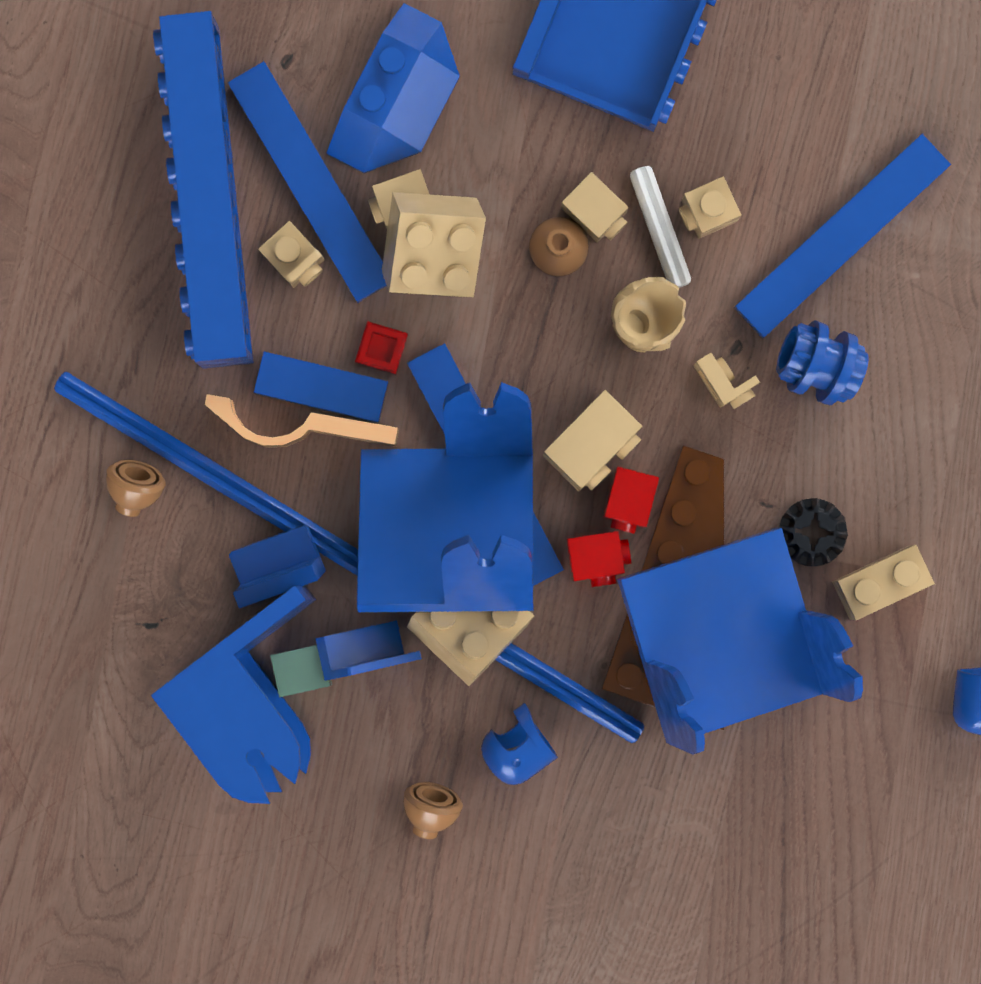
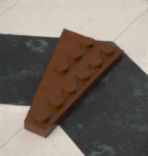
[602,446,724,730]

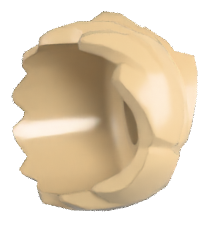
[611,277,686,353]

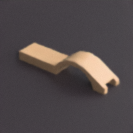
[205,394,399,448]

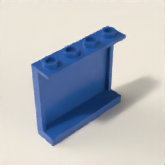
[513,0,717,132]

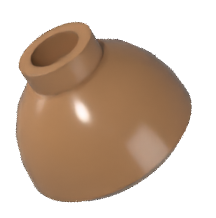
[529,217,589,276]
[106,460,166,517]
[403,782,463,839]

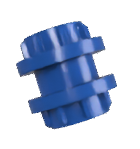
[776,320,869,406]

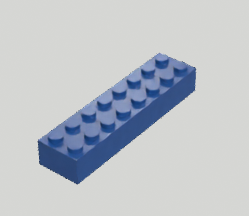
[153,11,254,369]

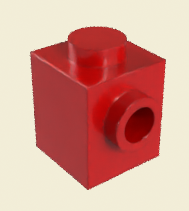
[603,466,659,534]
[566,531,631,587]

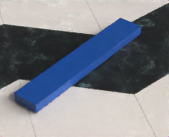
[227,61,387,303]
[734,134,951,339]
[407,343,564,586]

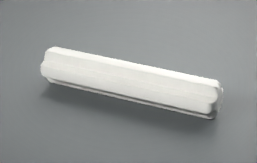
[630,166,691,288]

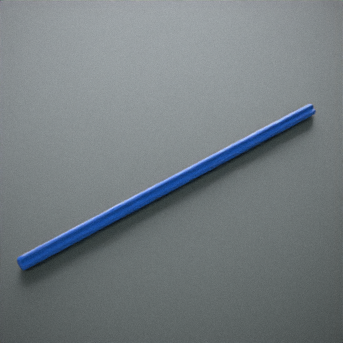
[54,372,645,743]

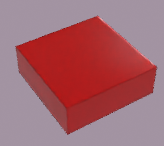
[355,321,408,375]

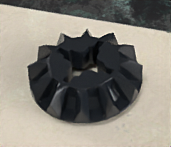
[779,498,848,566]

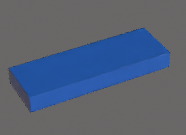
[253,351,389,424]

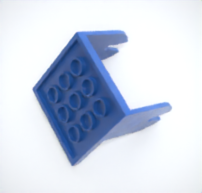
[357,382,534,612]
[617,527,863,755]
[151,585,316,804]

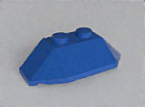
[326,3,460,174]

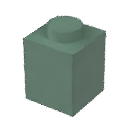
[270,645,332,697]

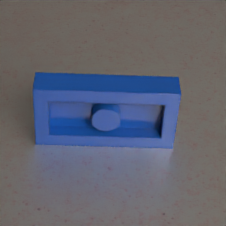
[229,525,326,608]
[315,620,422,681]

